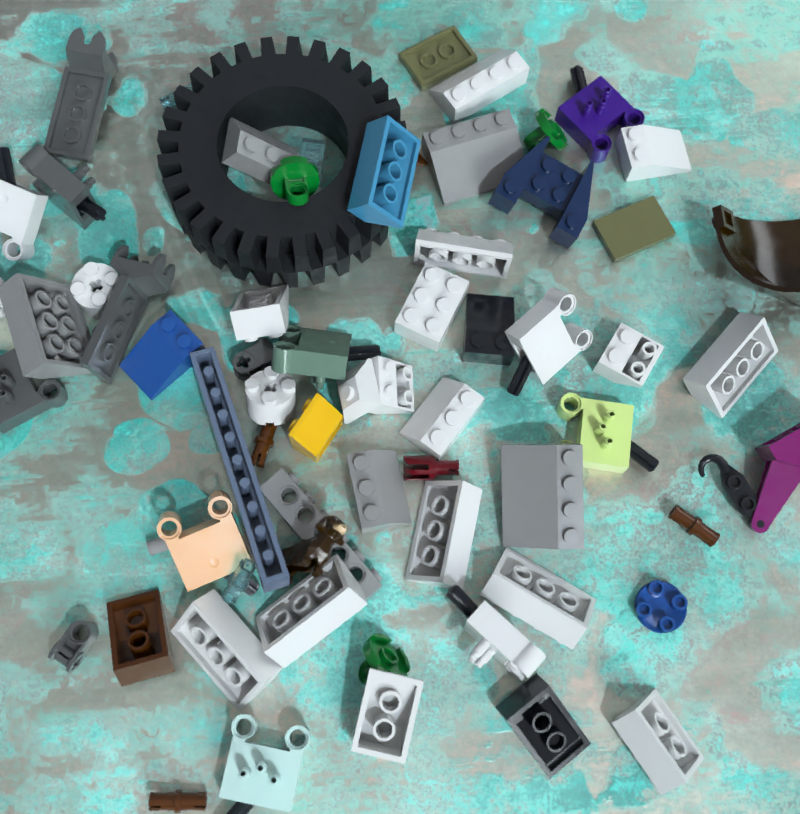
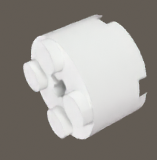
[70,262,119,319]
[245,366,296,426]

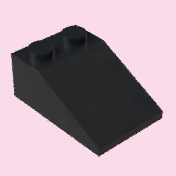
[462,293,515,366]
[495,673,591,779]

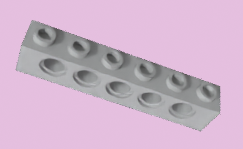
[260,468,383,601]

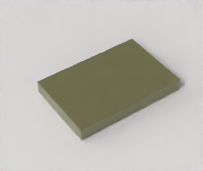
[398,25,478,91]
[592,195,676,263]

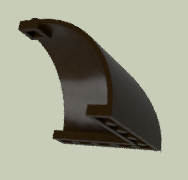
[712,205,800,306]

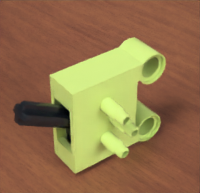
[556,393,659,473]

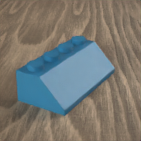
[347,115,421,228]

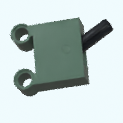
[271,325,381,389]

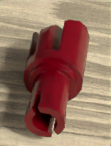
[403,455,459,481]

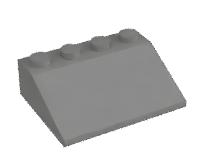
[421,108,524,205]
[0,273,92,379]
[500,443,584,549]

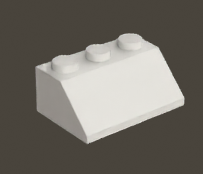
[399,377,485,460]
[612,688,705,795]

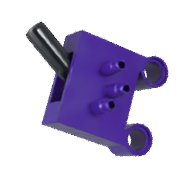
[554,65,645,163]

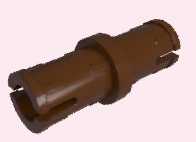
[251,423,278,468]
[668,504,720,547]
[149,790,207,813]

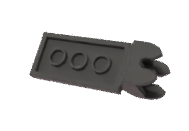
[44,28,118,163]
[79,245,175,384]

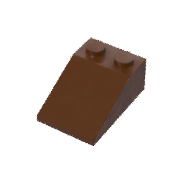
[106,589,175,687]

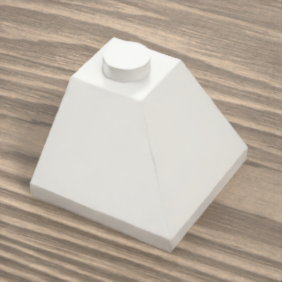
[336,358,382,424]

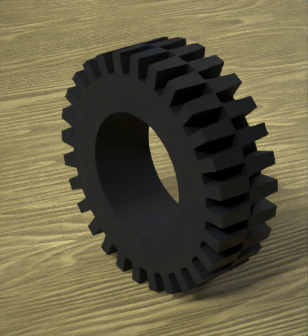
[157,36,407,288]

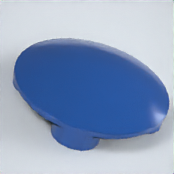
[634,580,688,633]

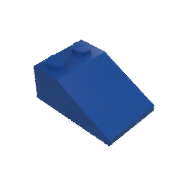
[119,309,206,401]

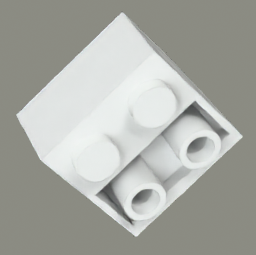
[593,322,665,388]
[357,356,415,415]

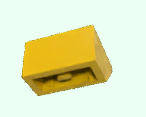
[288,393,344,463]

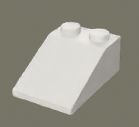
[614,125,692,182]
[230,284,289,342]
[351,668,424,764]

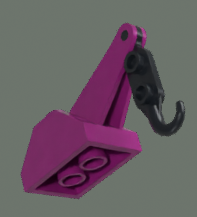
[698,423,800,533]

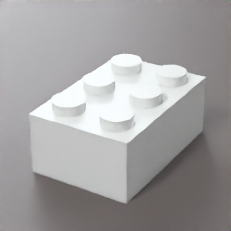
[394,262,470,352]

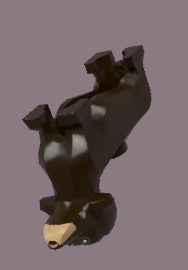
[281,515,347,588]

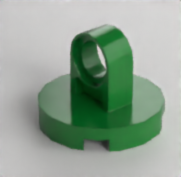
[523,107,568,152]
[270,156,320,206]
[358,633,411,685]

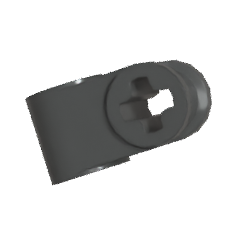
[232,338,273,380]
[48,620,99,673]

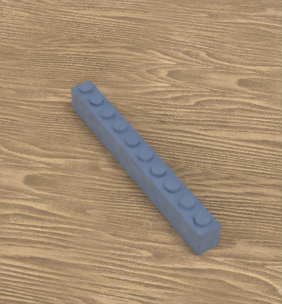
[189,346,290,593]

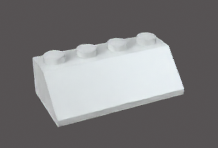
[429,49,530,124]
[414,228,513,279]
[683,312,779,418]
[405,480,482,590]
[480,547,597,650]
[255,554,368,668]
[171,589,283,711]

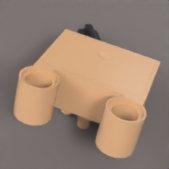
[157,490,260,596]

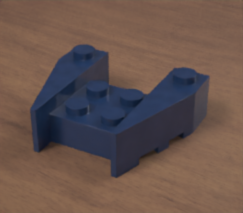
[488,136,594,249]

